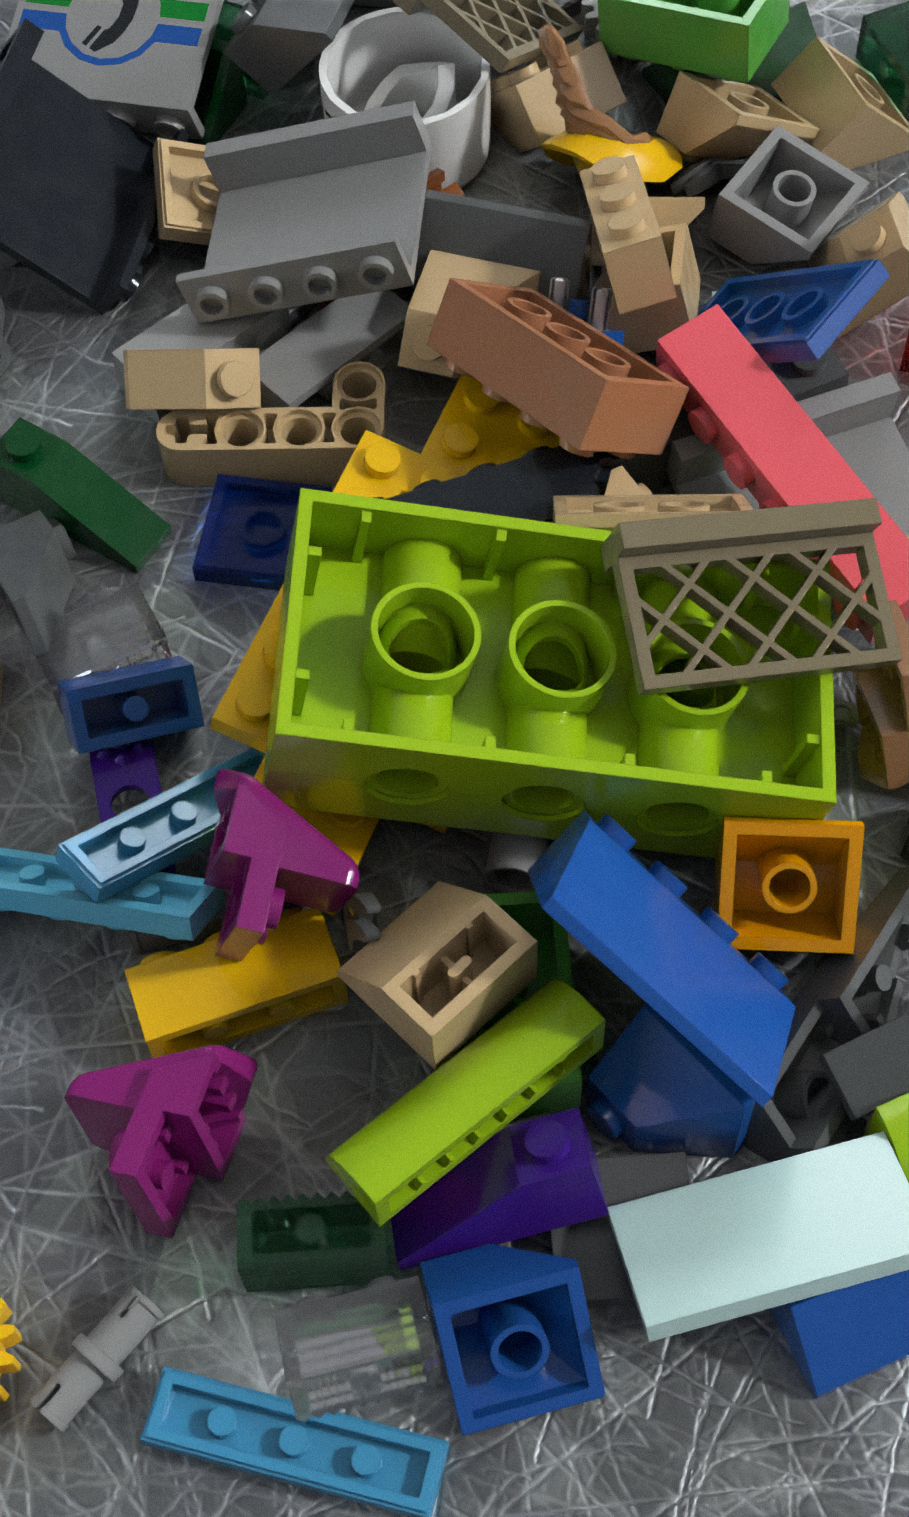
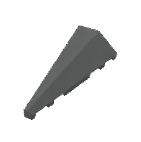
[744,867,909,1162]

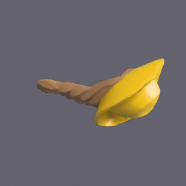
[538,24,682,183]

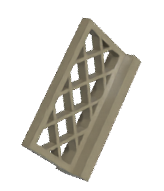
[393,0,584,73]
[600,498,903,696]

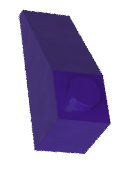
[391,1107,609,1271]

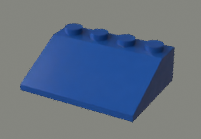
[528,810,796,1107]

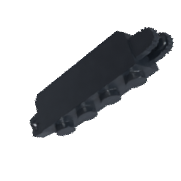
[373,446,627,523]

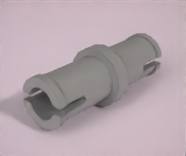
[28,1284,166,1432]

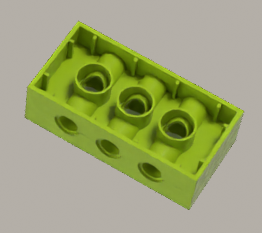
[263,488,837,858]

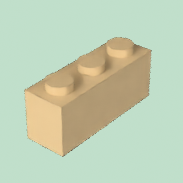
[579,154,677,315]

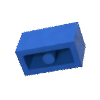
[56,655,205,754]

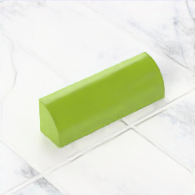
[325,979,606,1227]

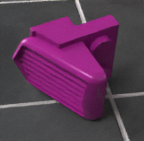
[203,768,360,962]
[64,1045,258,1239]

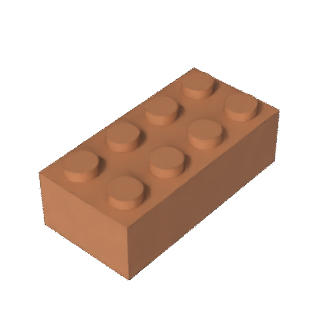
[426,278,689,460]

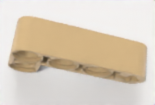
[155,361,388,487]

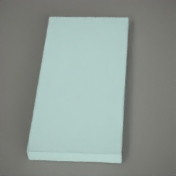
[608,1131,909,1342]

